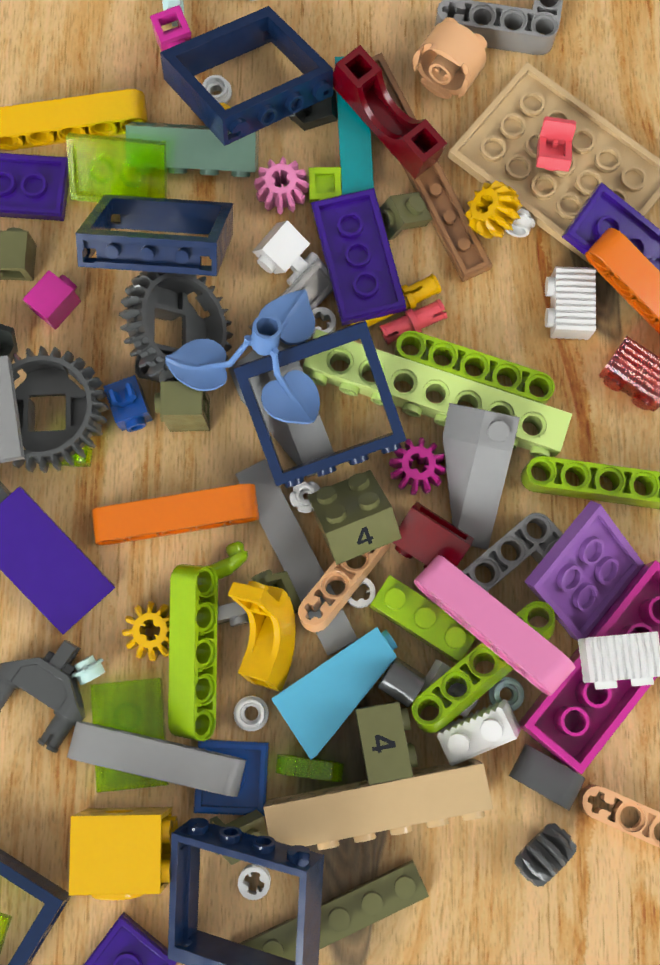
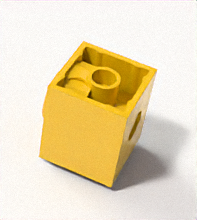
[69,807,178,900]

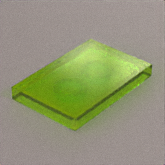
[66,133,167,202]
[90,678,169,793]

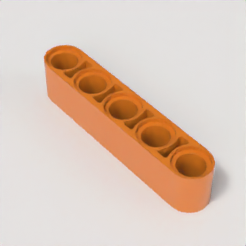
[585,228,660,334]
[92,484,259,545]

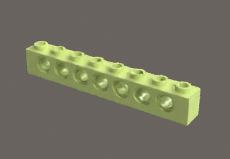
[303,329,572,457]

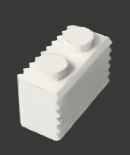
[544,266,596,340]
[578,631,660,690]
[437,699,521,766]

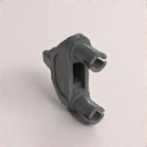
[0,640,85,753]

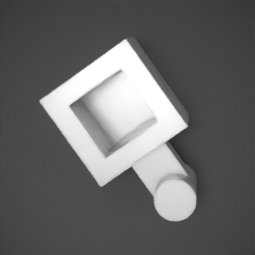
[252,220,321,285]

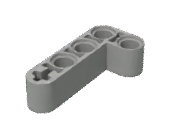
[435,0,563,55]
[462,513,563,592]

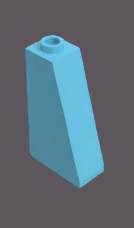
[271,627,398,760]

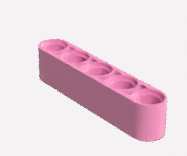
[414,555,575,696]

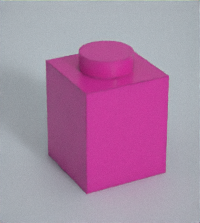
[23,270,81,330]

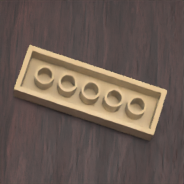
[263,759,493,850]

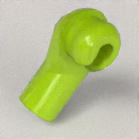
[208,541,248,580]

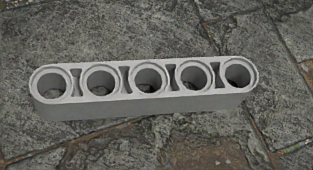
[67,721,246,797]

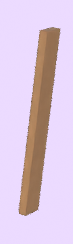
[371,53,493,282]

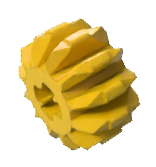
[465,180,523,239]
[122,601,170,661]

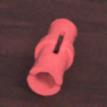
[379,299,448,345]

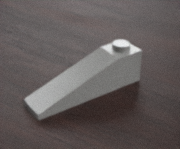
[229,340,338,478]
[442,403,520,550]

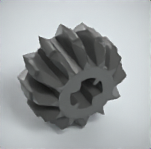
[514,823,577,887]

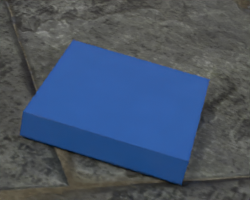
[194,740,269,816]

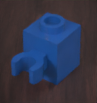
[103,375,153,432]

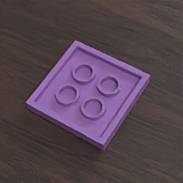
[524,501,645,641]

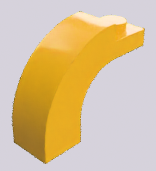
[228,581,296,692]

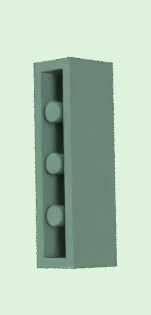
[125,122,259,177]

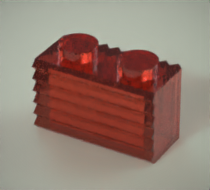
[599,336,660,412]

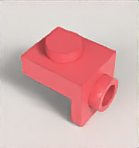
[536,116,576,172]

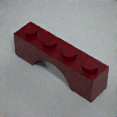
[333,45,447,179]

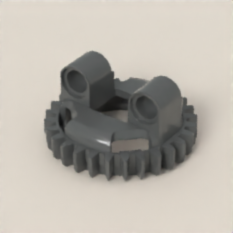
[119,271,233,382]
[12,346,109,473]

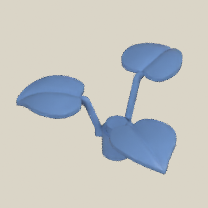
[165,289,320,424]

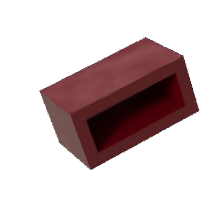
[392,502,474,569]

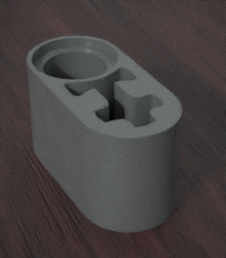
[378,657,426,708]
[509,744,586,811]

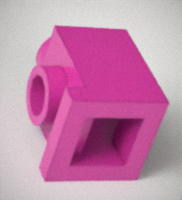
[150,5,191,52]

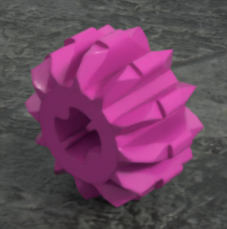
[389,437,446,495]

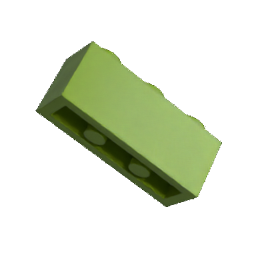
[369,575,476,664]

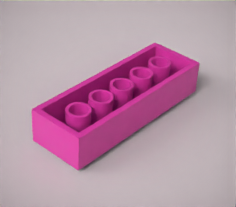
[518,560,660,774]

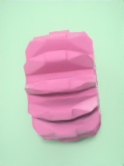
[254,157,309,215]

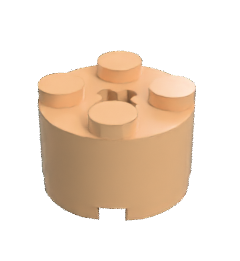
[412,17,487,99]

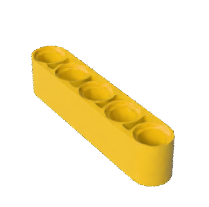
[0,89,148,150]

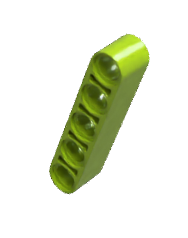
[395,331,555,405]
[521,456,660,509]
[168,564,218,741]
[411,601,555,733]

